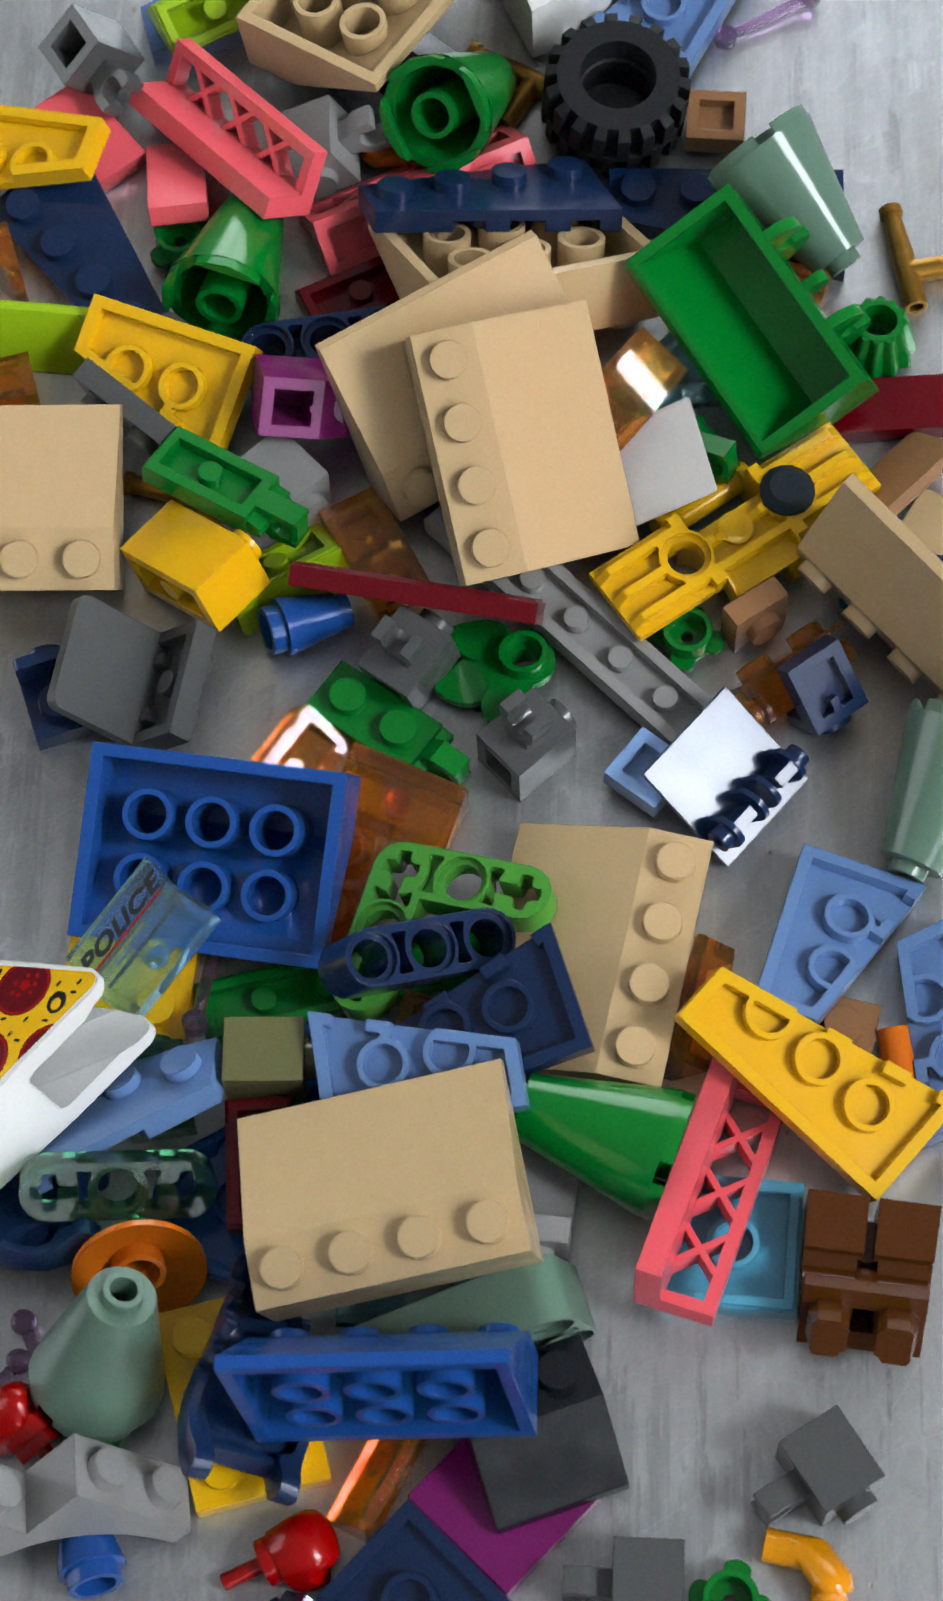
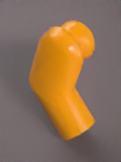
[761,1527,853,1601]

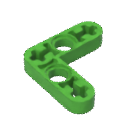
[334,842,557,1021]

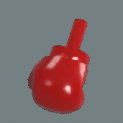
[0,1381,62,1466]
[220,1509,341,1593]

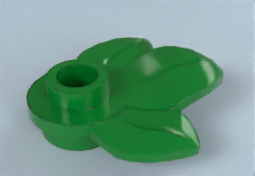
[434,620,556,724]

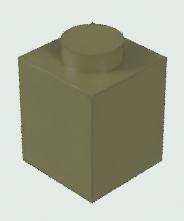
[221,1017,317,1102]

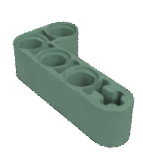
[333,1254,597,1348]

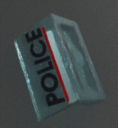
[66,856,221,1017]

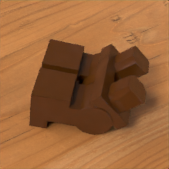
[796,1189,942,1366]

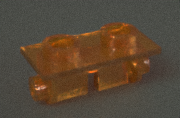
[729,619,857,725]

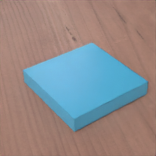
[667,1171,805,1320]

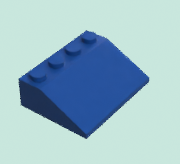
[67,741,361,969]
[214,1323,538,1442]

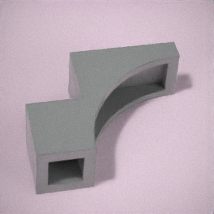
[0,1433,191,1558]

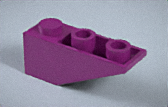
[249,354,351,439]

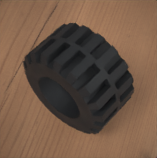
[541,13,691,178]

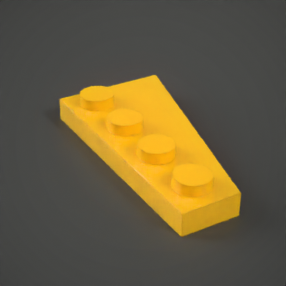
[0,105,111,190]
[672,967,943,1203]

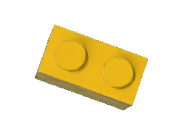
[119,499,271,633]

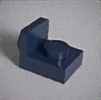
[776,635,869,736]
[12,644,98,751]

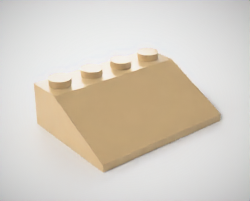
[236,0,454,92]
[368,216,658,330]
[315,230,612,522]
[403,300,640,586]
[0,404,125,591]
[797,473,943,700]
[503,823,714,1087]
[237,1058,544,1322]

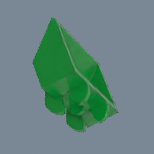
[624,183,879,460]

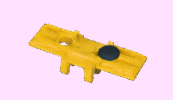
[589,421,881,642]

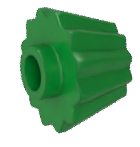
[849,296,917,378]

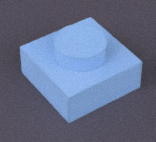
[604,726,669,818]

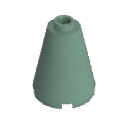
[707,104,864,278]
[881,698,943,884]
[27,1266,165,1442]

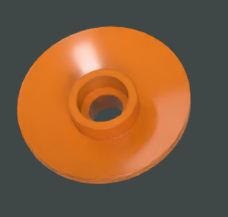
[70,1219,208,1313]

